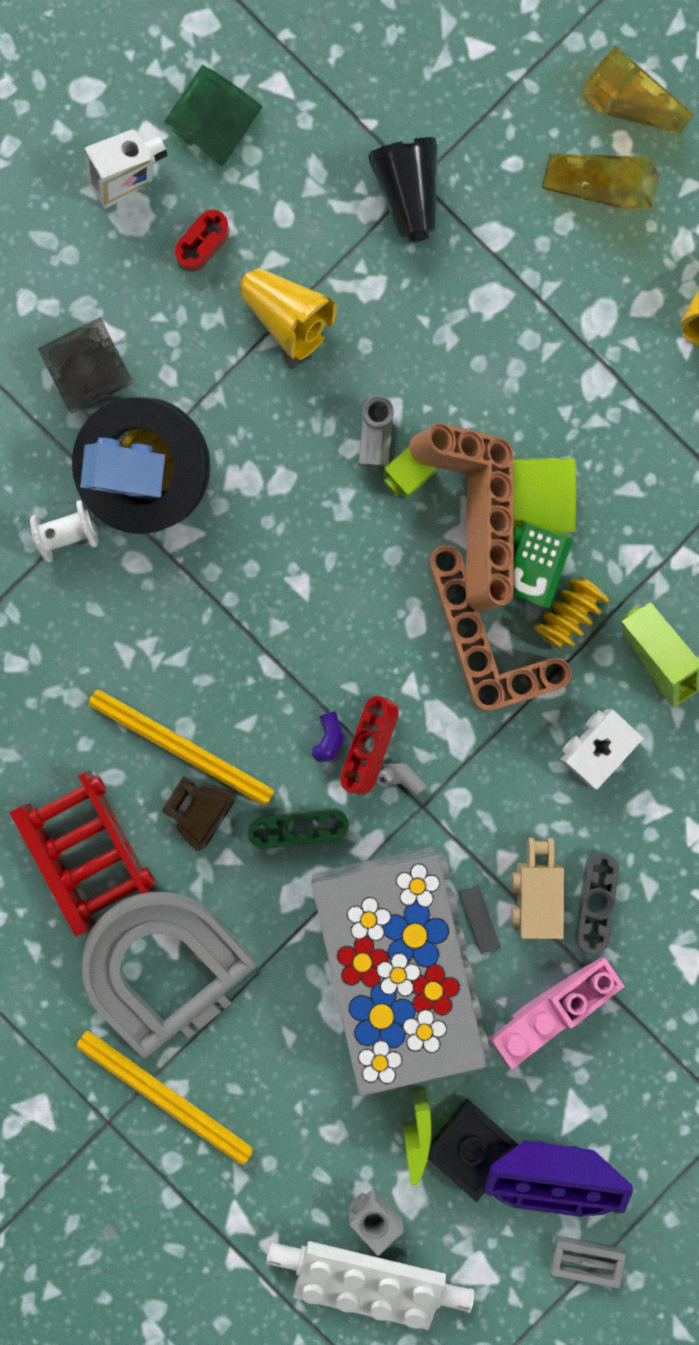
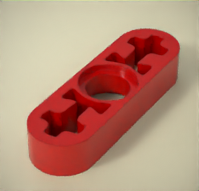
[340,696,399,795]

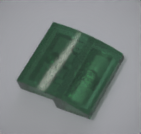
[163,64,263,166]

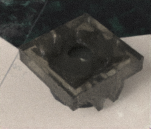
[37,317,134,414]

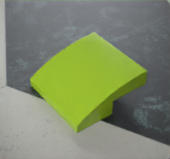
[513,458,576,532]
[403,1088,431,1186]

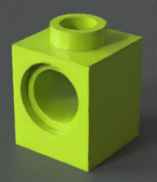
[383,447,438,499]

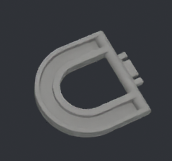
[82,892,258,1059]

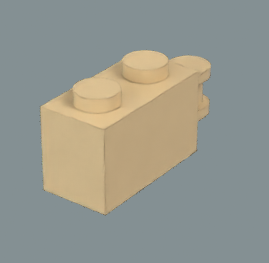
[511,838,564,939]

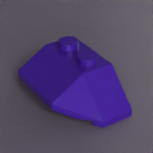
[485,1141,633,1217]

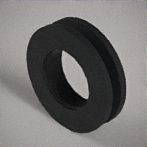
[72,397,210,534]

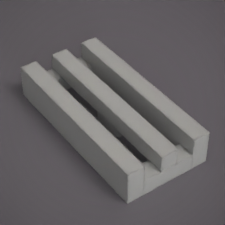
[549,1235,626,1289]

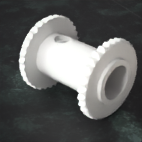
[30,500,98,562]

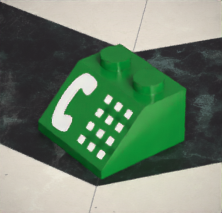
[513,520,573,609]

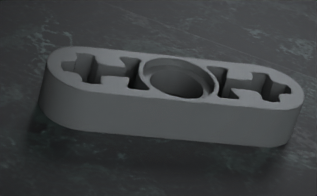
[575,852,619,954]

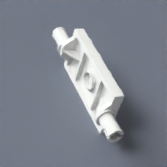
[266,1241,474,1330]

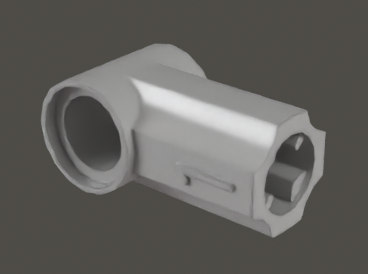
[358,395,394,468]

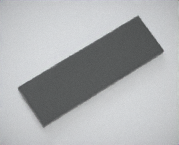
[459,885,501,954]

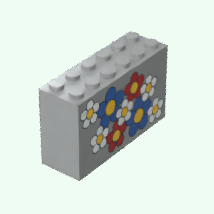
[311,846,491,1096]

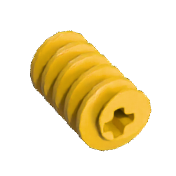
[534,576,610,653]

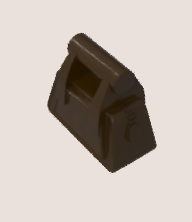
[161,776,238,851]

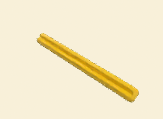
[88,690,274,806]
[76,1031,253,1165]

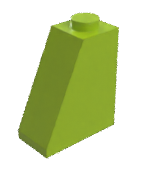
[622,602,699,709]

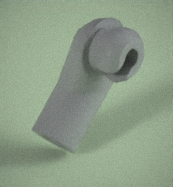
[376,762,427,797]

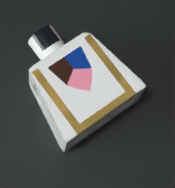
[84,129,167,209]

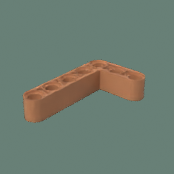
[409,423,513,612]
[428,545,572,711]

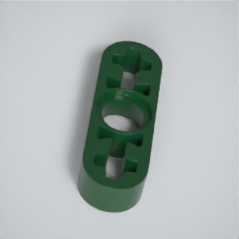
[248,808,349,849]

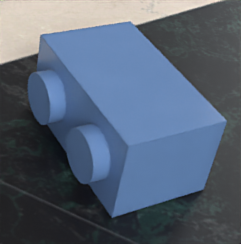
[80,438,165,498]

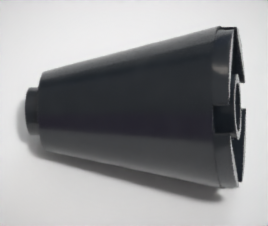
[368,137,437,243]

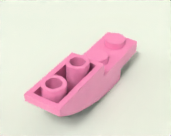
[488,957,625,1070]

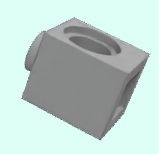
[349,1188,404,1256]

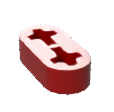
[175,209,230,272]

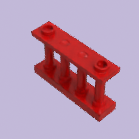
[9,770,156,937]

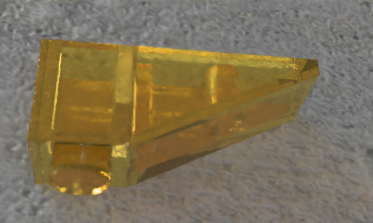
[581,46,694,134]

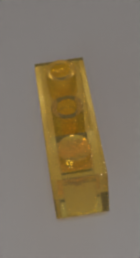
[542,154,659,209]

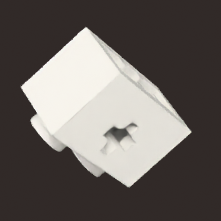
[560,709,644,790]

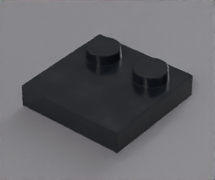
[428,1098,519,1203]

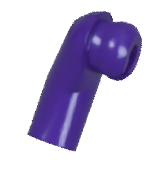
[312,711,344,762]

